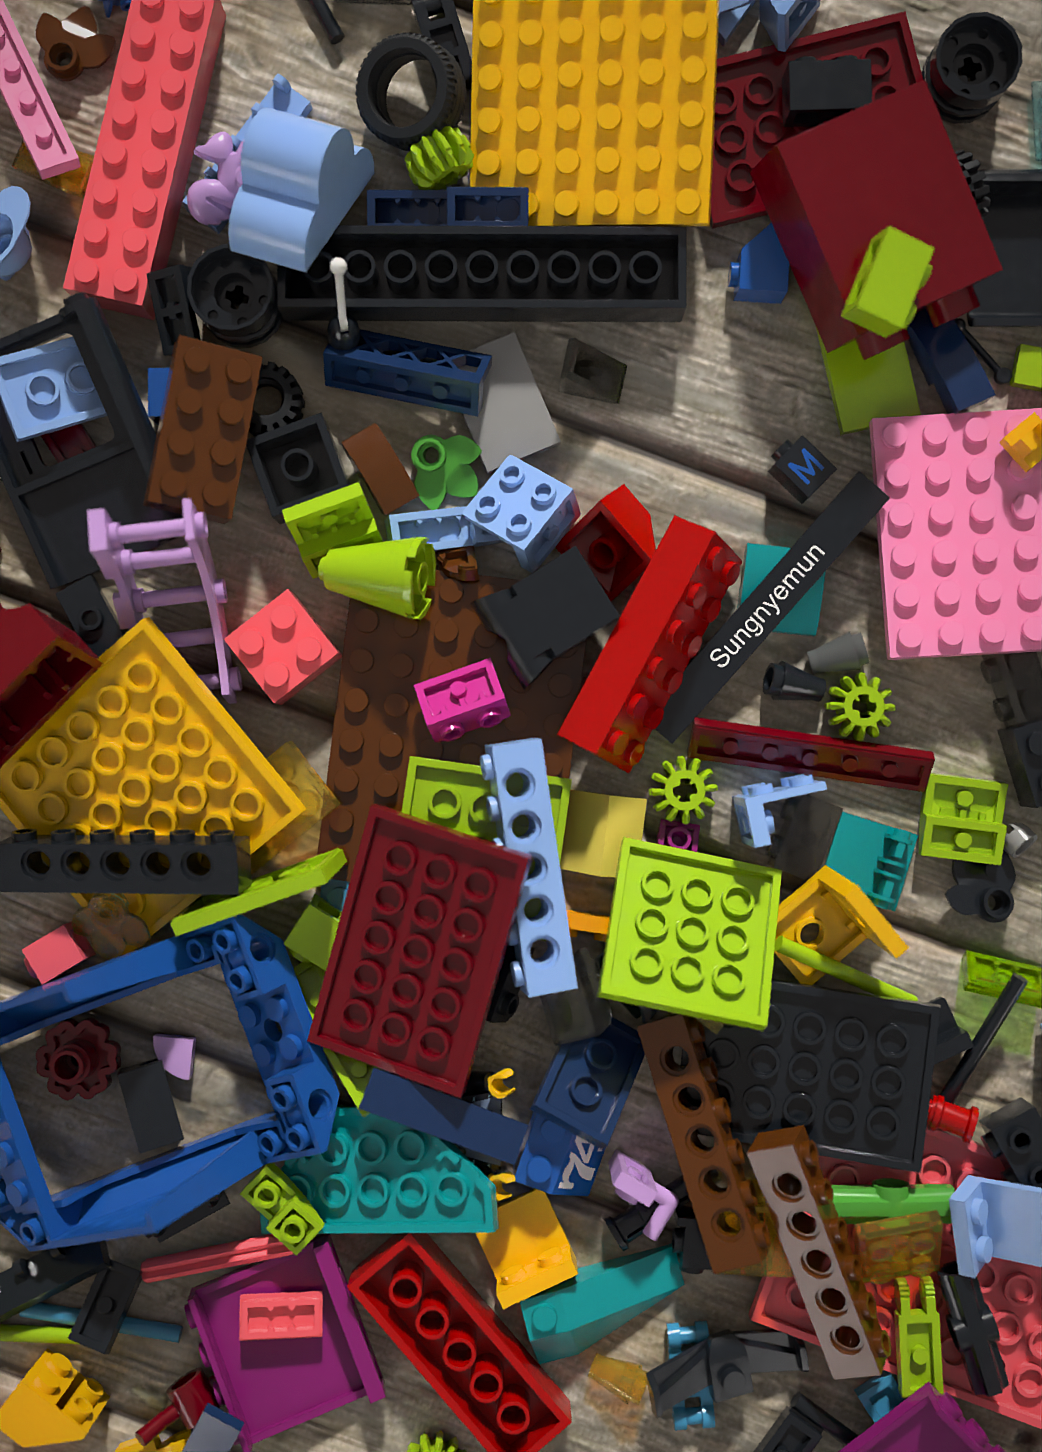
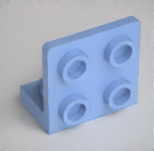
[463,455,581,573]
[732,774,827,848]
[949,1175,1042,1278]

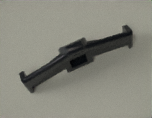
[646,1329,809,1419]

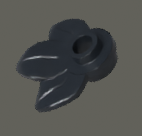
[945,849,1016,923]

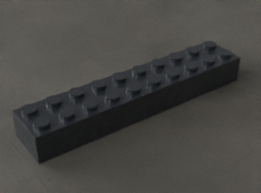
[277,225,687,322]

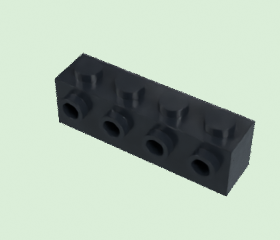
[979,1097,1042,1188]

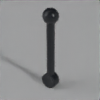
[954,318,1012,385]

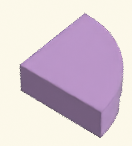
[153,1033,196,1080]

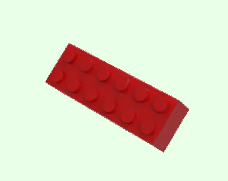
[558,515,743,774]
[347,1233,572,1452]

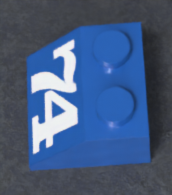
[513,1111,606,1196]

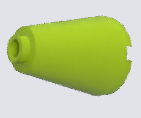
[318,537,436,620]

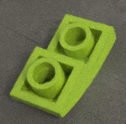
[240,1163,325,1256]

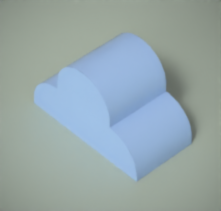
[228,108,375,272]

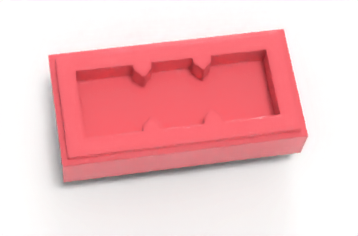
[239,1291,323,1341]

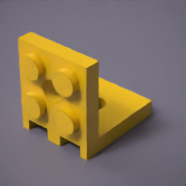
[774,865,909,985]

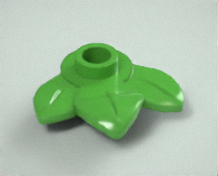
[411,435,482,510]

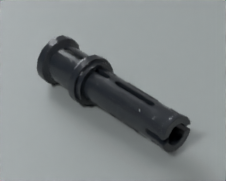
[604,1169,723,1251]

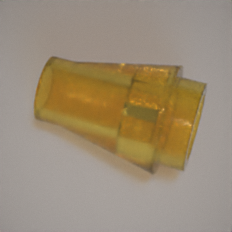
[587,1353,647,1405]

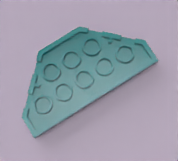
[260,1105,499,1234]

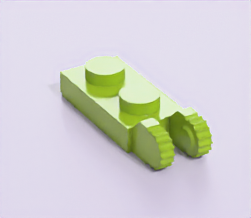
[894,1276,944,1398]

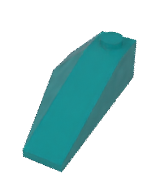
[520,1244,685,1364]

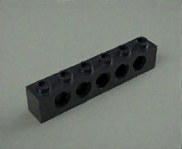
[0,829,252,895]

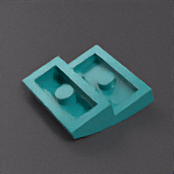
[737,543,826,637]

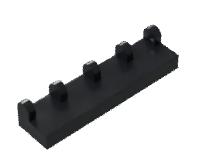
[0,1240,112,1323]

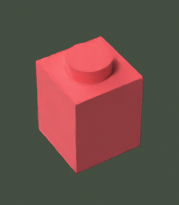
[22,920,96,985]

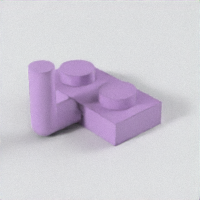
[608,1149,679,1241]

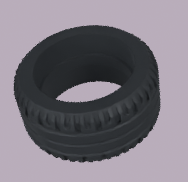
[355,32,467,151]

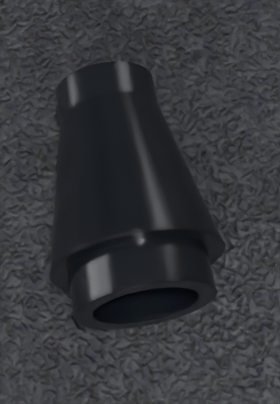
[763,661,826,702]

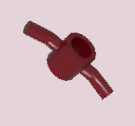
[135,1367,220,1446]

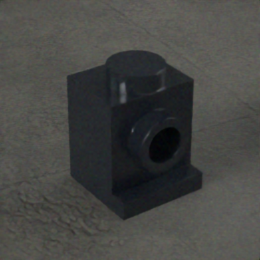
[672,1206,712,1274]

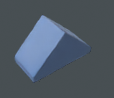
[759,0,820,52]

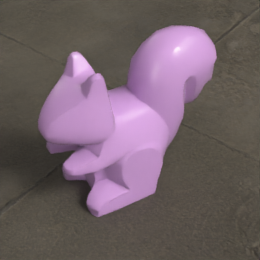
[187,131,244,226]

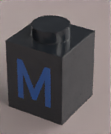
[768,435,837,504]

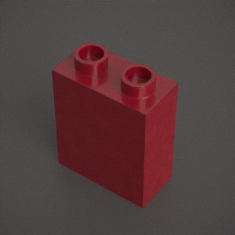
[750,79,1003,360]

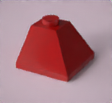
[555,484,656,602]

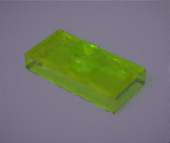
[961,950,1042,1008]

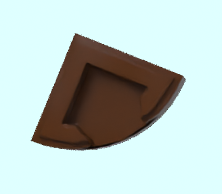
[435,546,479,581]

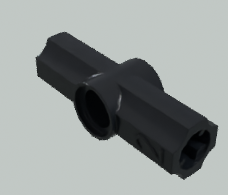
[936,1260,1009,1397]

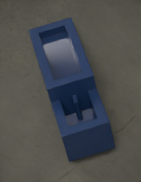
[906,308,996,414]

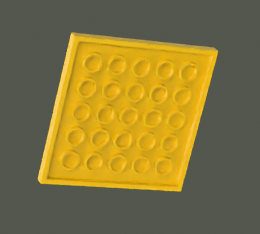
[470,0,720,227]
[0,617,307,955]

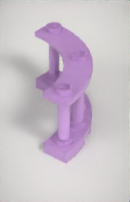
[87,498,242,704]

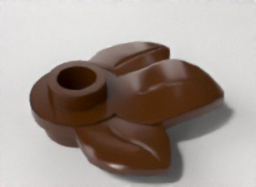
[36,6,116,82]

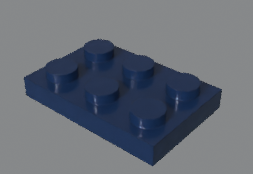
[530,1000,645,1149]

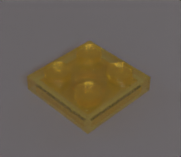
[855,1210,943,1284]

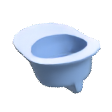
[0,186,32,281]

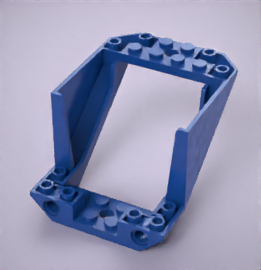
[0,914,340,1252]

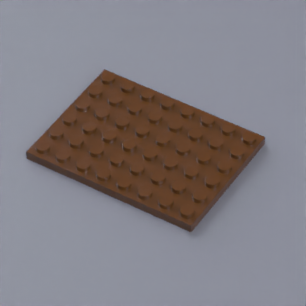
[317,569,586,882]

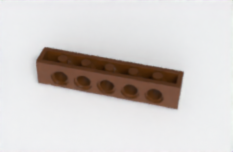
[637,1013,771,1274]
[747,1125,891,1380]

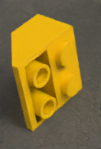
[0,1348,111,1448]

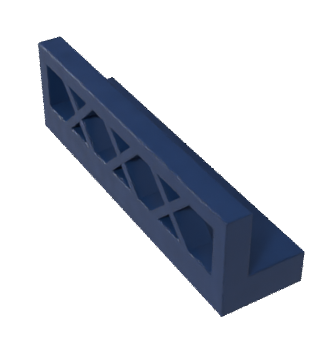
[323,329,492,417]

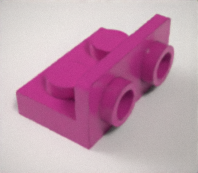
[414,658,511,743]

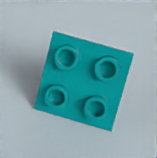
[825,812,918,912]

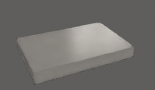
[458,332,561,475]

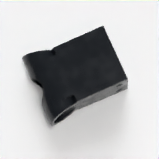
[470,545,620,690]

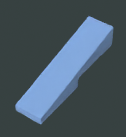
[384,506,505,552]

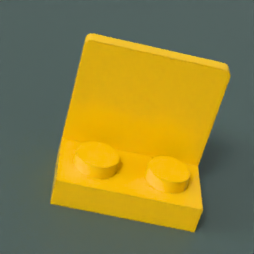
[475,1188,578,1309]

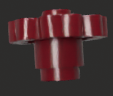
[36,1017,121,1101]

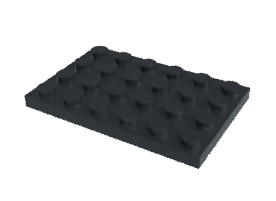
[680,979,941,1173]

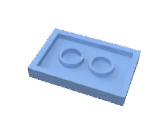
[0,337,107,442]

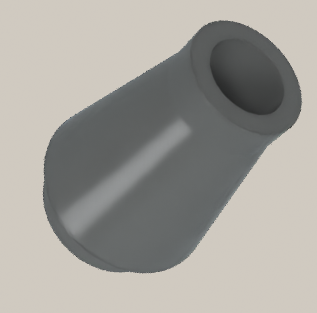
[807,631,869,675]

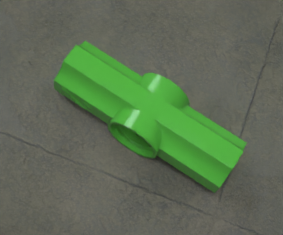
[831,1178,955,1231]

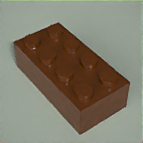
[143,335,263,524]

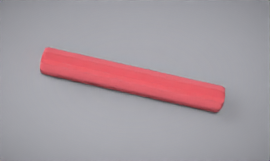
[140,1234,293,1283]

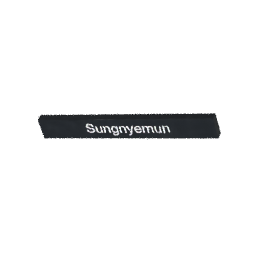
[655,471,890,744]

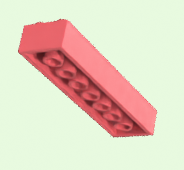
[63,0,226,320]

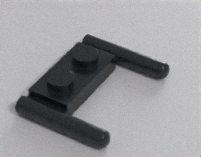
[754,1392,859,1452]

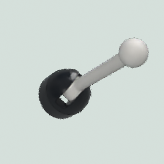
[327,258,360,350]

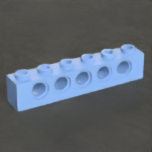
[480,738,578,997]

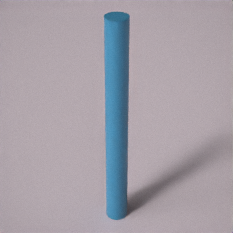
[19,1302,183,1343]

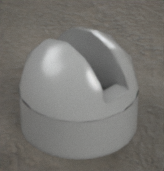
[1004,822,1037,858]

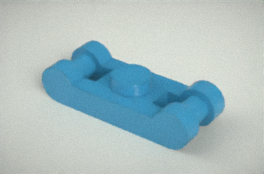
[666,1321,715,1431]

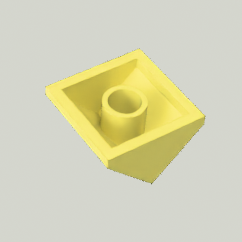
[560,790,647,877]

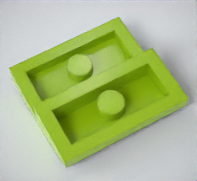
[282,482,383,579]
[919,773,1008,865]

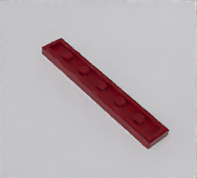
[687,717,935,792]

